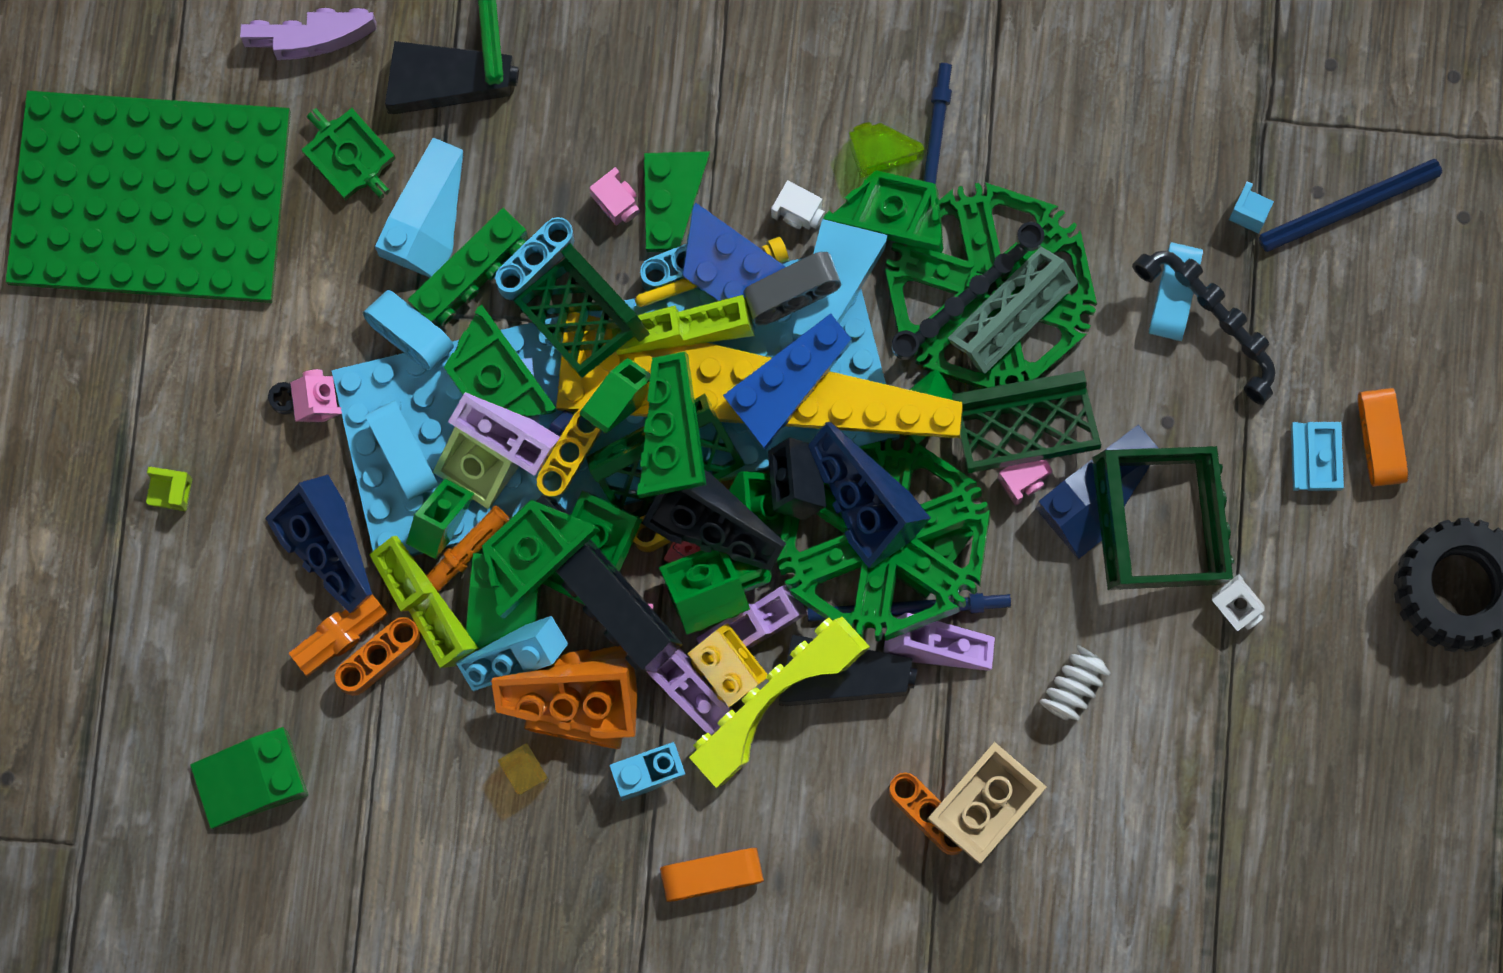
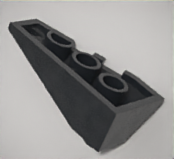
[641,470,786,571]

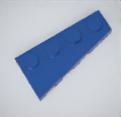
[723,313,852,450]

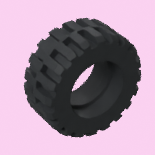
[1393,518,1503,652]

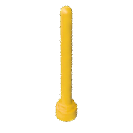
[635,237,789,307]

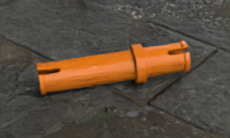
[426,505,510,592]

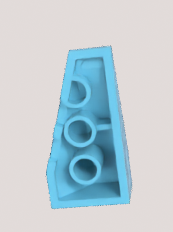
[375,138,463,278]

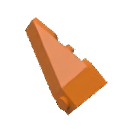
[491,658,637,739]

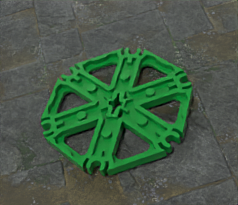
[885,182,1097,389]
[777,438,990,641]

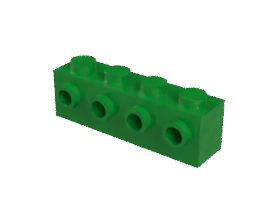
[407,208,529,328]

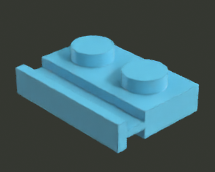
[1291,422,1344,491]

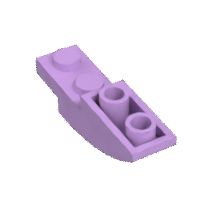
[240,8,377,60]

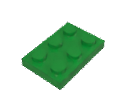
[543,490,643,605]

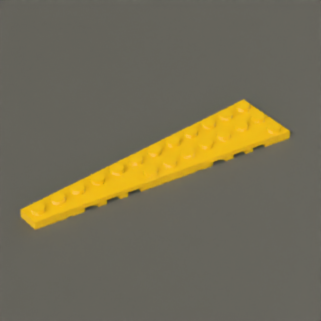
[556,312,963,438]

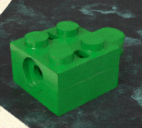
[659,550,772,635]

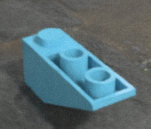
[456,616,568,691]

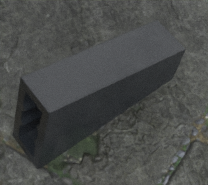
[385,41,519,114]
[779,634,918,707]

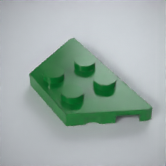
[823,170,944,253]
[444,305,557,417]
[482,500,600,619]

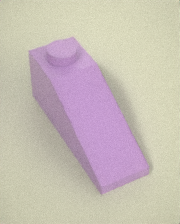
[448,392,560,476]
[884,613,995,671]
[646,648,735,736]

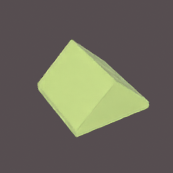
[433,427,518,509]

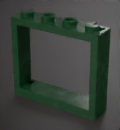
[1092,446,1235,590]

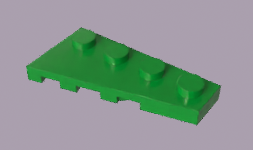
[637,351,706,498]

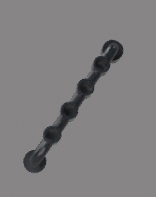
[892,222,1044,360]
[1132,251,1276,405]

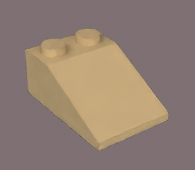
[928,742,1047,864]

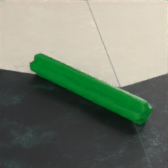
[478,0,503,85]

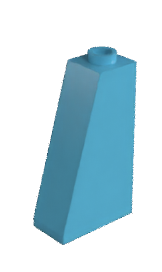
[792,219,887,341]

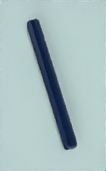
[1259,159,1443,252]

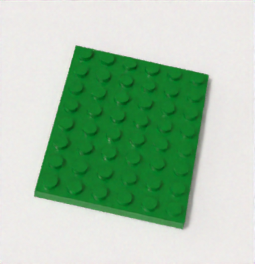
[6,91,291,303]

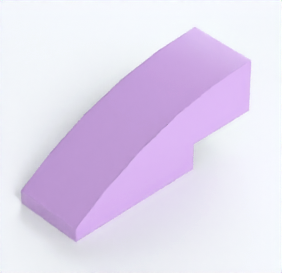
[696,585,808,649]

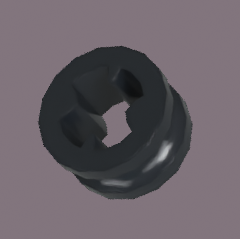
[268,382,294,415]

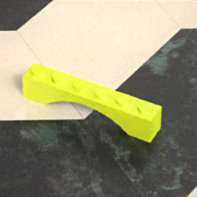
[689,617,870,788]

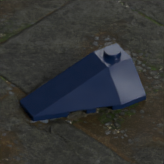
[265,475,372,613]

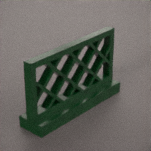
[513,243,650,378]
[952,370,1101,474]
[586,394,745,517]

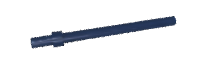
[923,63,952,184]
[807,593,1011,622]

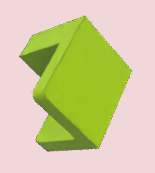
[146,467,192,511]

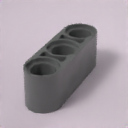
[743,252,842,325]

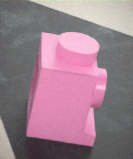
[590,167,640,225]
[290,369,342,422]
[997,459,1052,506]

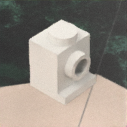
[771,180,825,230]
[1212,574,1265,631]

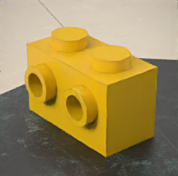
[687,623,768,707]

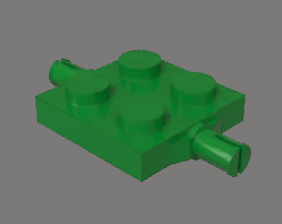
[301,107,396,201]

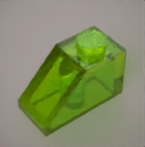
[848,122,924,178]

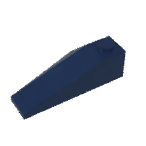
[808,422,931,568]
[1035,424,1158,560]

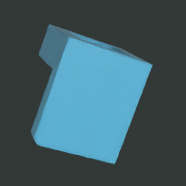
[1229,181,1274,234]

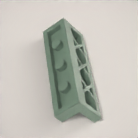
[948,247,1078,374]

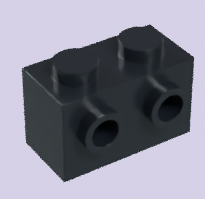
[768,437,826,520]

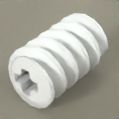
[1040,645,1111,721]

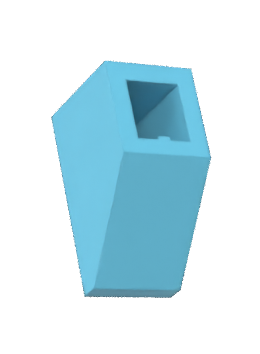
[610,742,686,801]

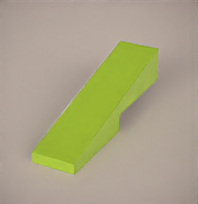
[612,295,755,355]
[369,536,479,668]

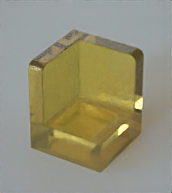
[497,743,549,795]

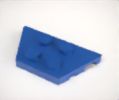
[682,203,786,301]

